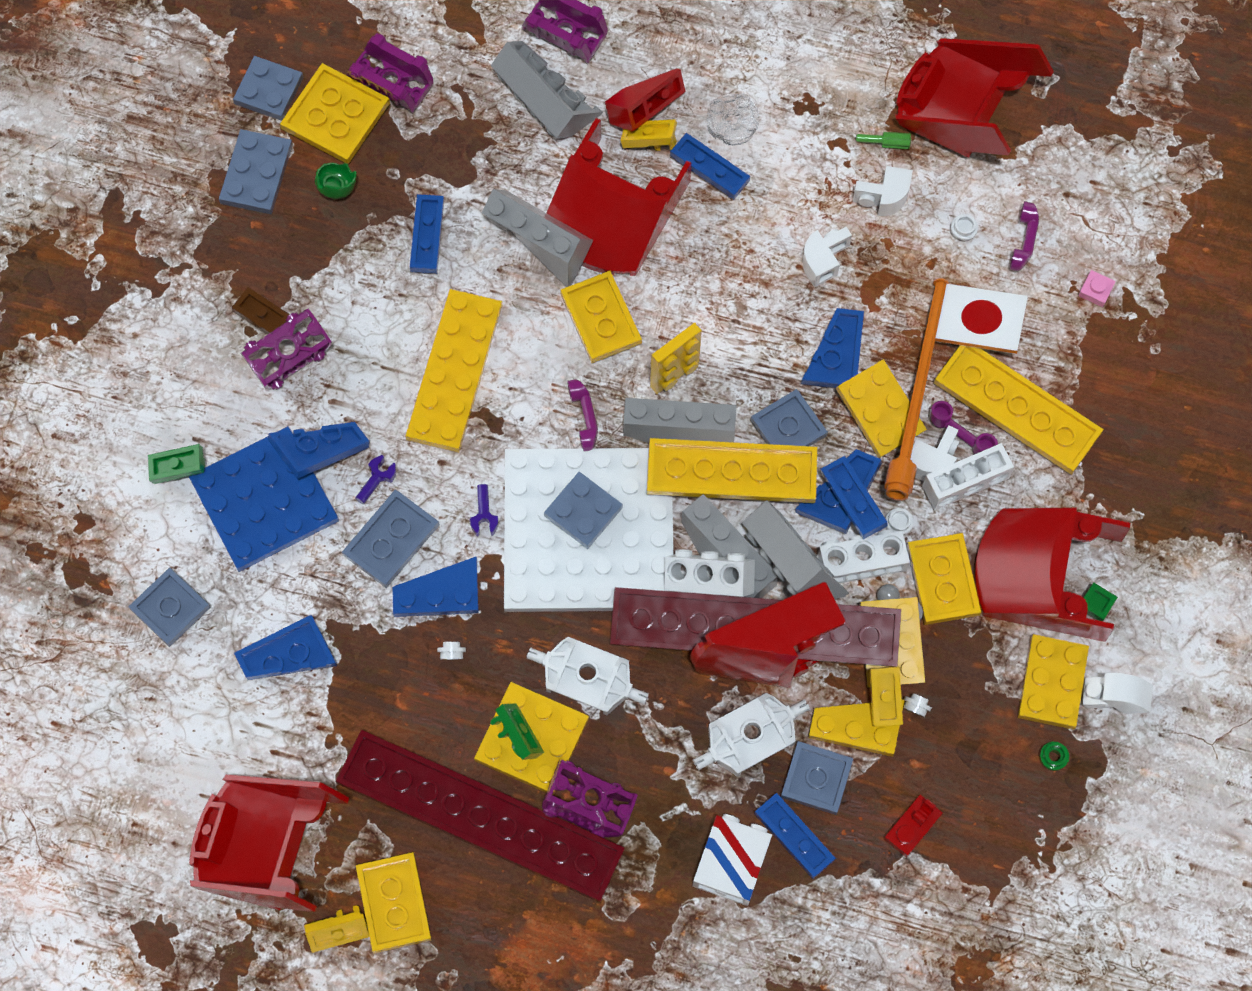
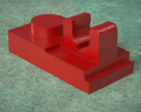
[884,795,943,858]

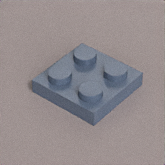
[233,56,304,121]
[750,389,828,446]
[544,471,623,549]
[128,567,211,647]
[781,741,854,815]

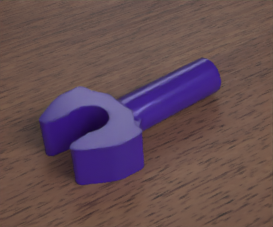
[355,455,396,504]
[470,484,498,537]

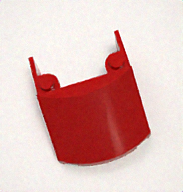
[895,38,1054,158]
[546,118,692,276]
[974,507,1131,642]
[690,582,845,688]
[189,774,349,912]

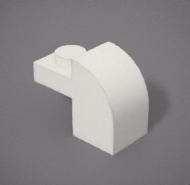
[853,166,913,216]
[802,227,852,288]
[911,425,960,481]
[1083,673,1153,714]

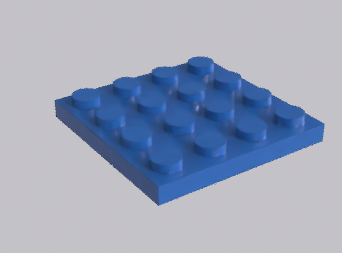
[188,426,339,572]

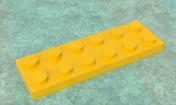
[405,289,503,453]
[934,345,1104,475]
[647,438,817,503]

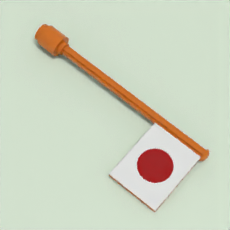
[884,278,1028,501]

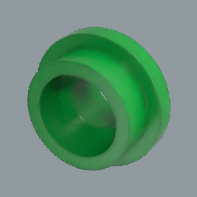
[1040,742,1069,771]

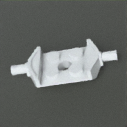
[527,637,649,715]
[693,693,810,777]

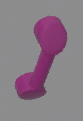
[1010,201,1039,271]
[567,379,598,452]
[930,401,998,454]

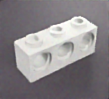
[922,443,1014,510]
[817,529,910,584]
[664,549,755,597]

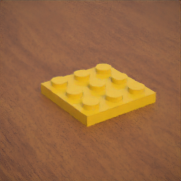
[280,63,390,164]
[474,682,589,795]

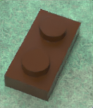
[231,287,290,335]

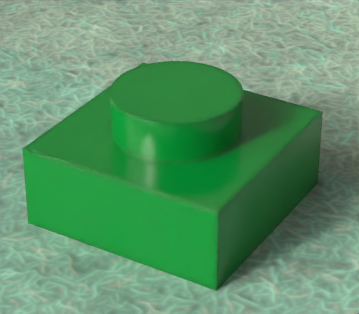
[1084,582,1118,621]

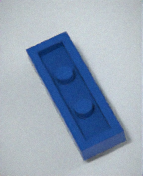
[670,133,750,200]
[410,194,444,274]
[821,456,888,540]
[754,793,836,879]

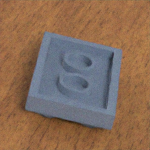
[219,129,293,215]
[342,489,440,588]

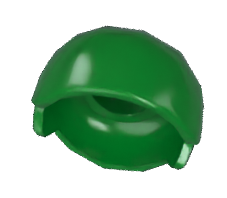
[315,162,357,200]

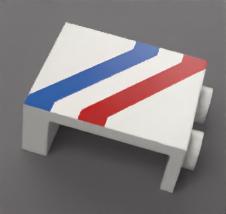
[692,814,772,906]

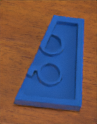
[801,308,864,388]
[268,422,369,479]
[795,449,882,534]
[392,556,479,617]
[234,615,337,680]

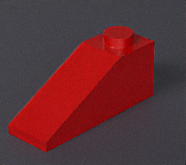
[605,68,686,132]

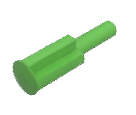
[856,132,911,149]

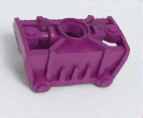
[522,0,608,63]
[346,33,433,113]
[240,308,332,390]
[542,760,638,838]

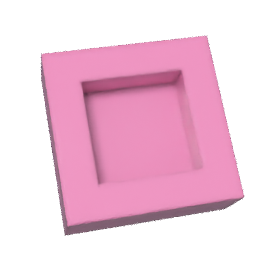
[1079,270,1116,307]

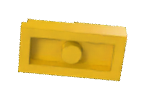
[620,119,677,151]
[869,666,903,727]
[304,905,369,953]

